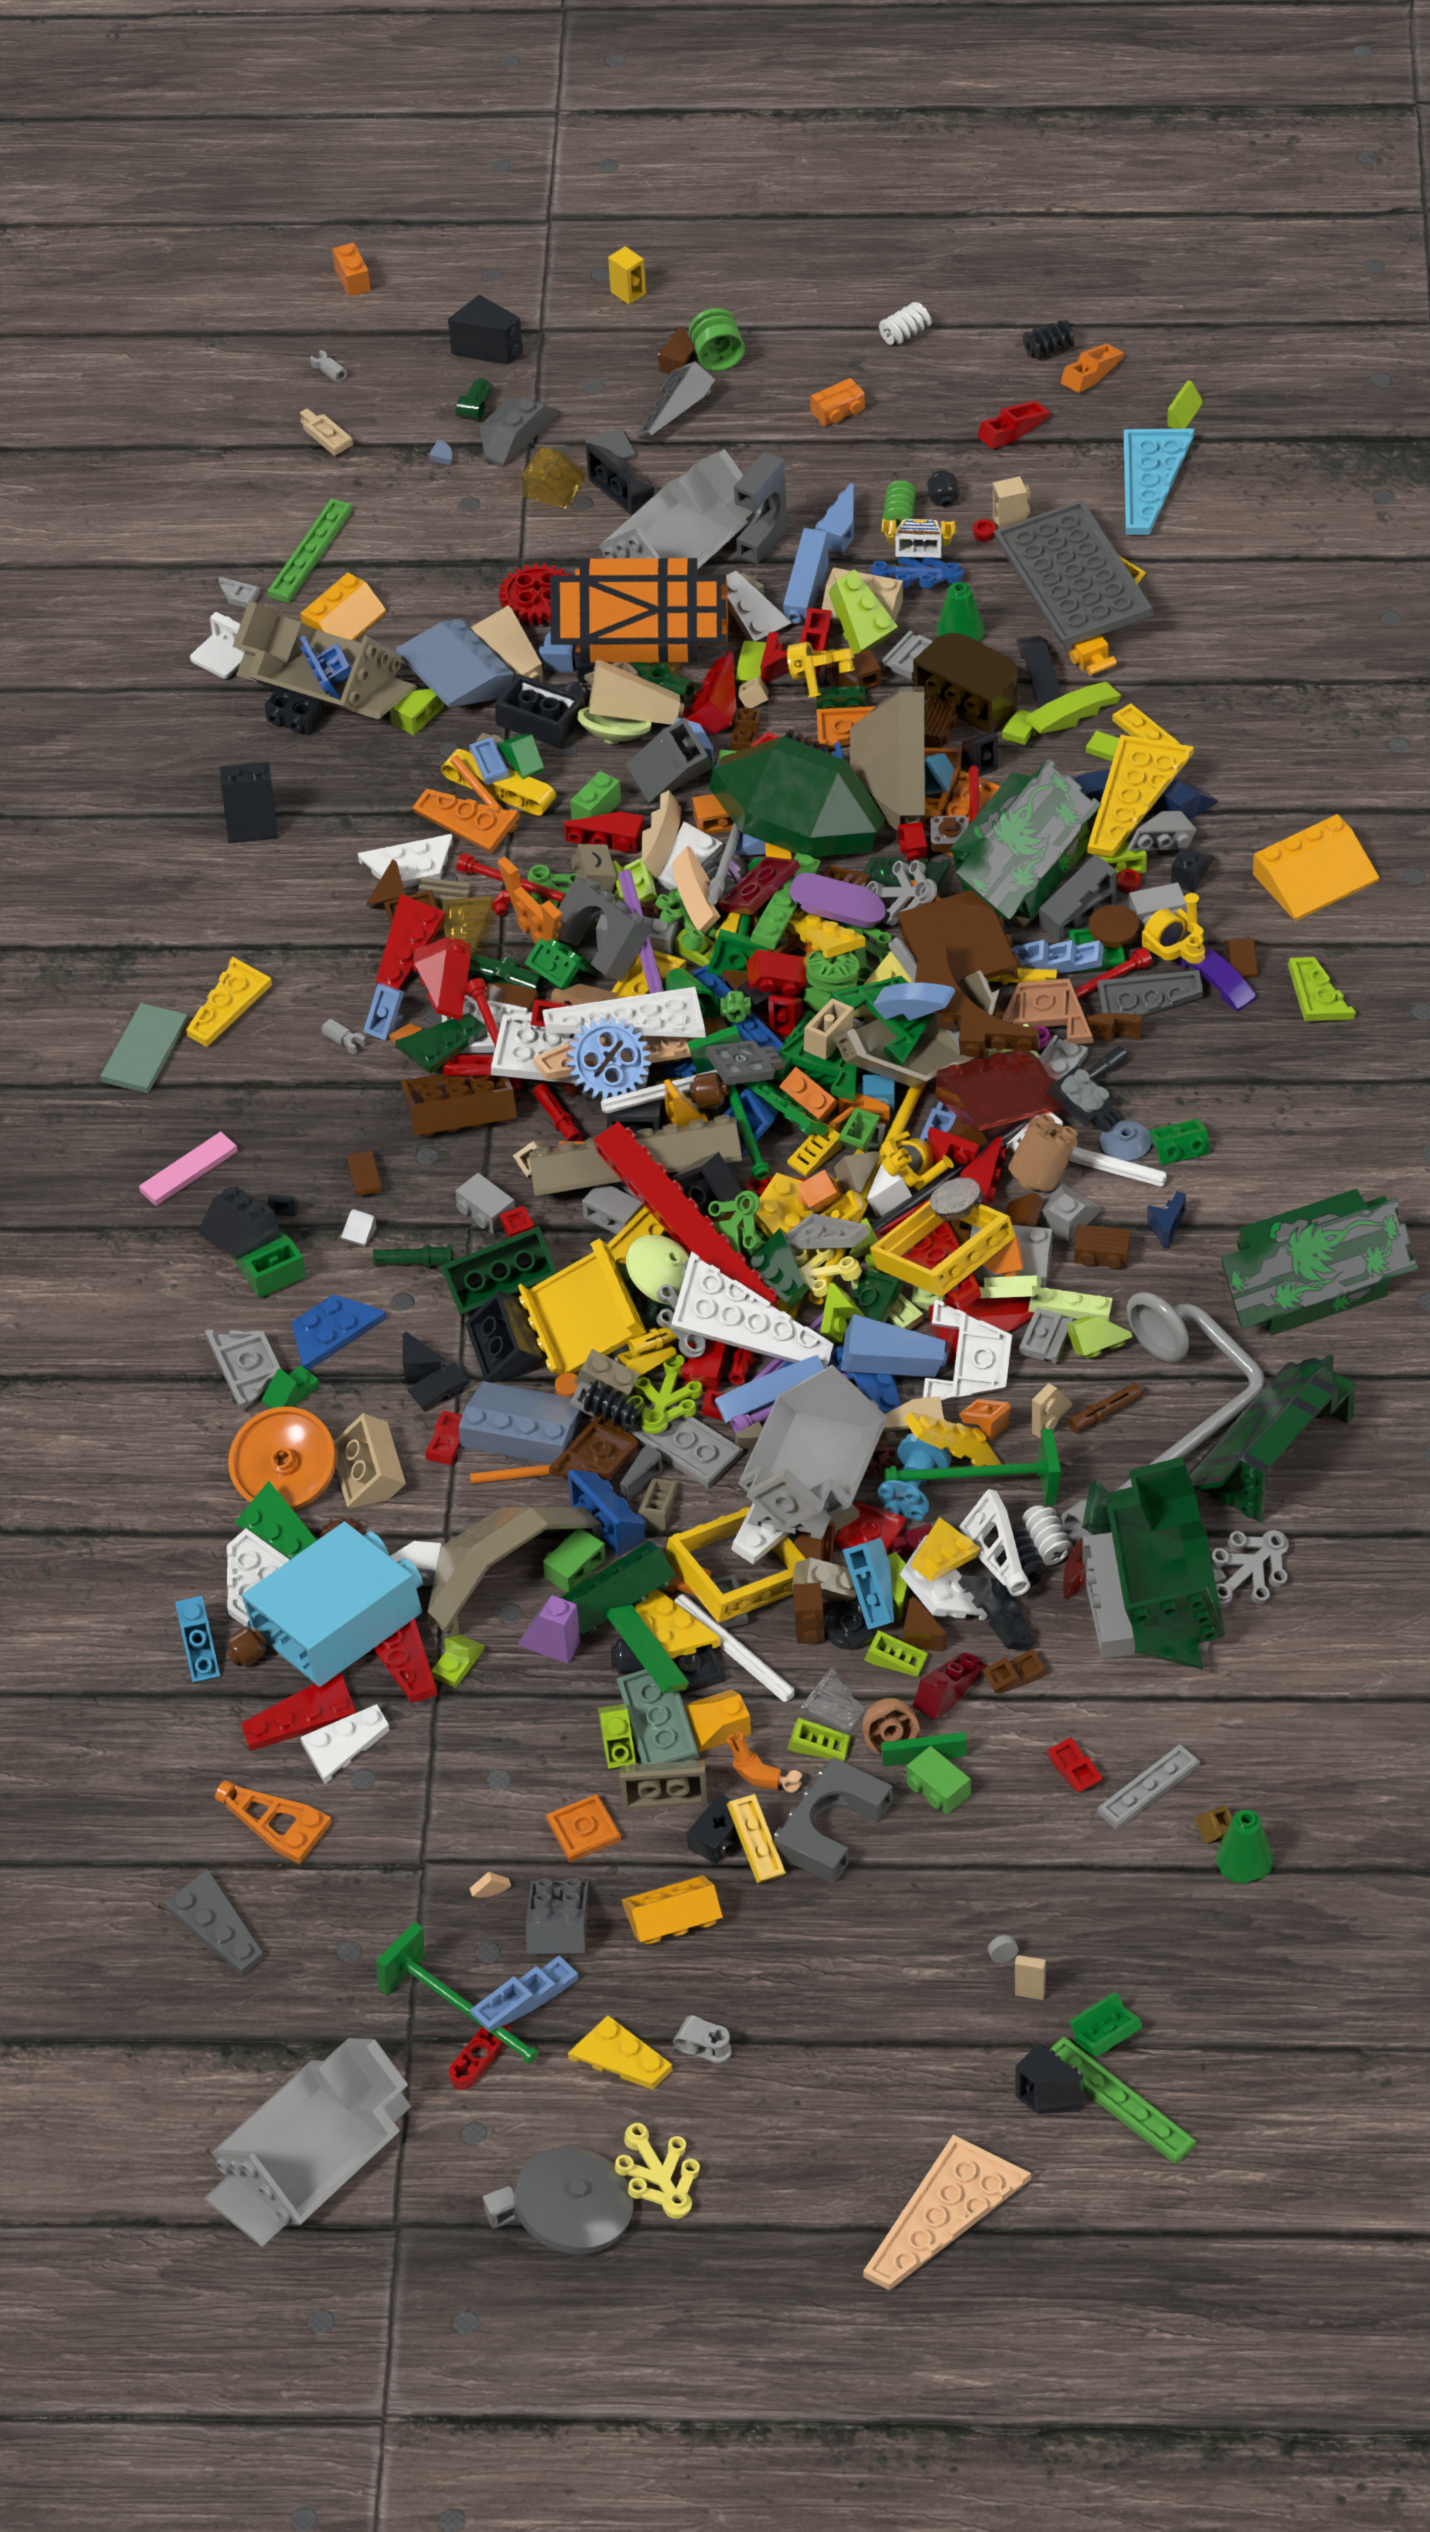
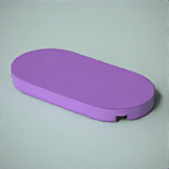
[789,873,886,928]

